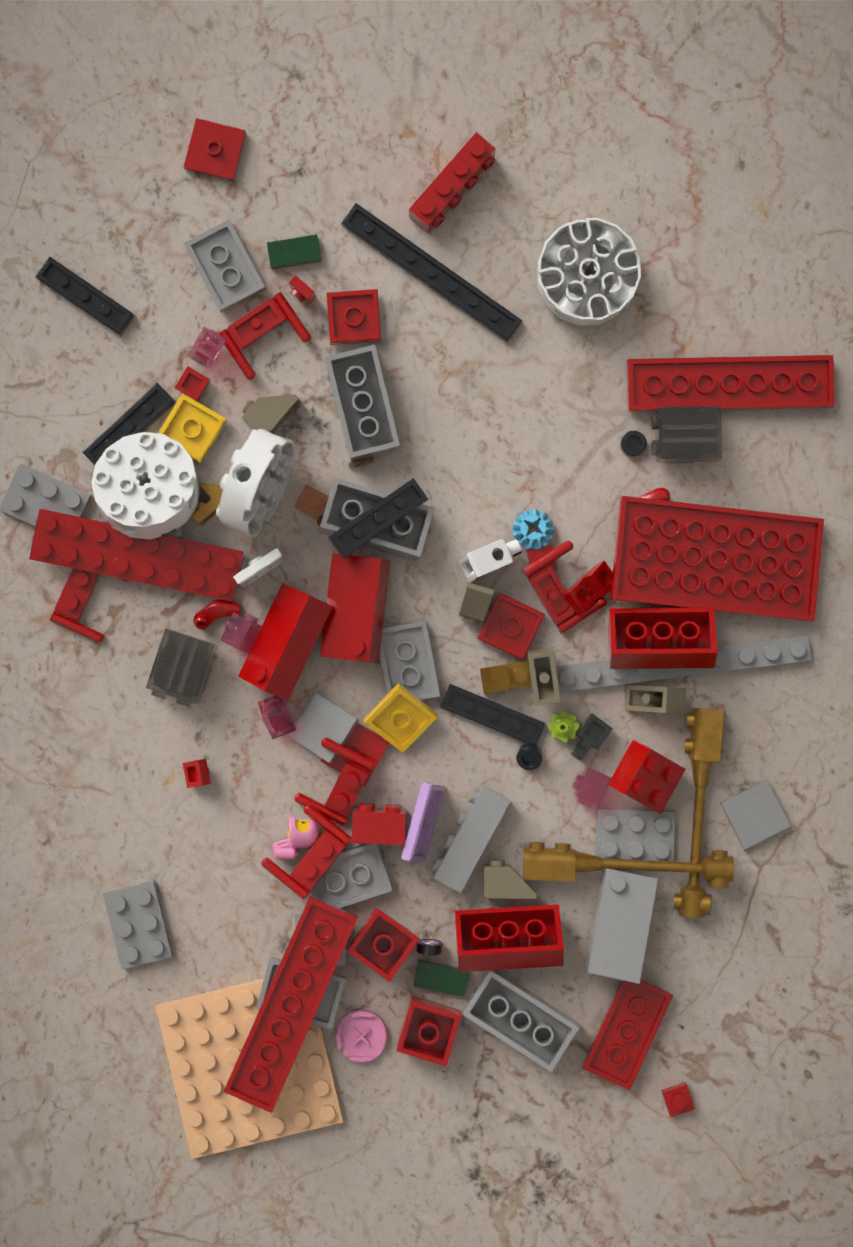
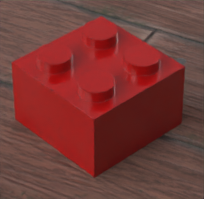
[608,740,686,815]
[352,803,406,845]
[346,907,420,982]
[396,995,462,1067]

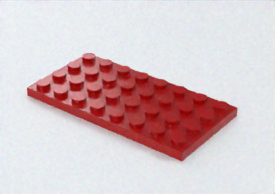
[610,496,824,622]

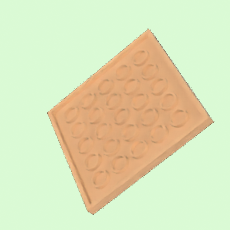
[155,979,344,1159]

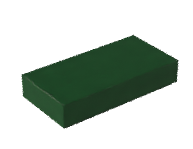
[267,234,322,270]
[413,960,469,997]

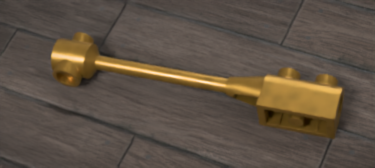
[673,708,725,918]
[523,842,734,888]

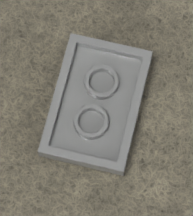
[184,220,266,313]
[0,463,92,526]
[380,620,440,700]
[595,808,675,862]
[311,844,393,908]
[103,880,173,970]
[256,956,346,1030]

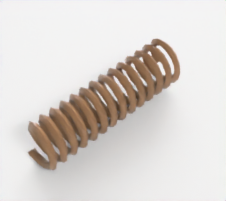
[348,456,374,469]

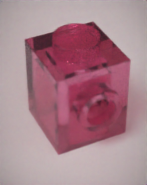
[186,327,226,369]
[220,612,262,654]
[258,696,297,739]
[572,766,611,808]

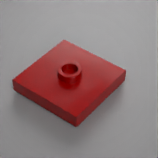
[184,118,246,182]
[326,289,382,345]
[477,592,545,661]
[320,723,389,786]

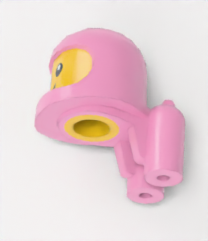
[272,816,319,859]

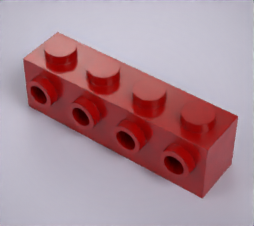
[409,132,496,233]

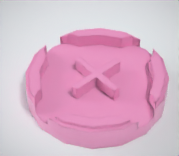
[336,1009,388,1063]

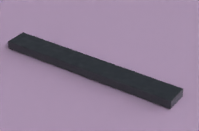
[341,203,523,343]

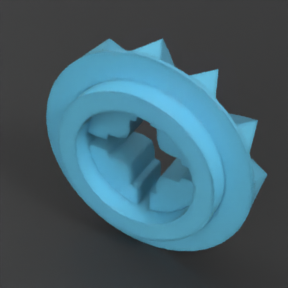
[513,509,554,549]

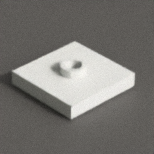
[233,548,286,587]

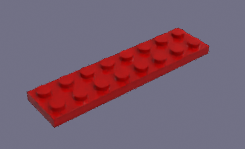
[627,355,835,412]
[29,509,244,602]
[223,896,358,1113]

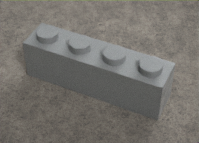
[431,785,511,893]

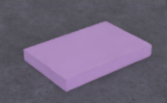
[401,782,445,861]

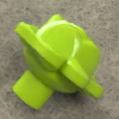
[548,711,580,743]

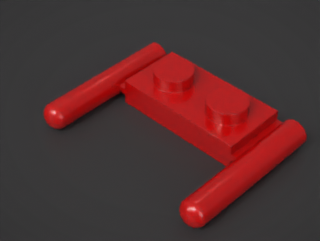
[218,292,311,380]
[522,540,607,634]
[50,569,130,643]
[294,737,375,826]
[261,804,352,900]

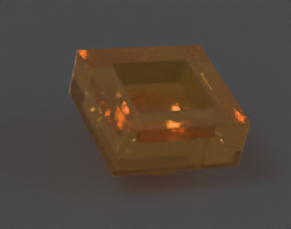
[294,485,328,519]

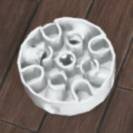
[536,218,641,326]
[216,429,295,537]
[91,432,201,539]

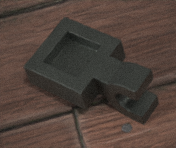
[571,714,613,760]

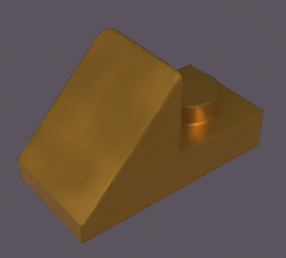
[191,483,223,526]
[480,661,532,694]

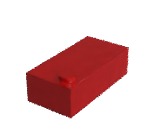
[320,553,391,664]
[238,583,333,701]
[608,608,718,669]
[455,904,564,972]

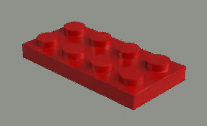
[582,979,673,1090]

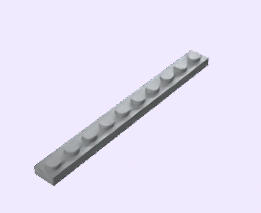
[557,635,811,692]

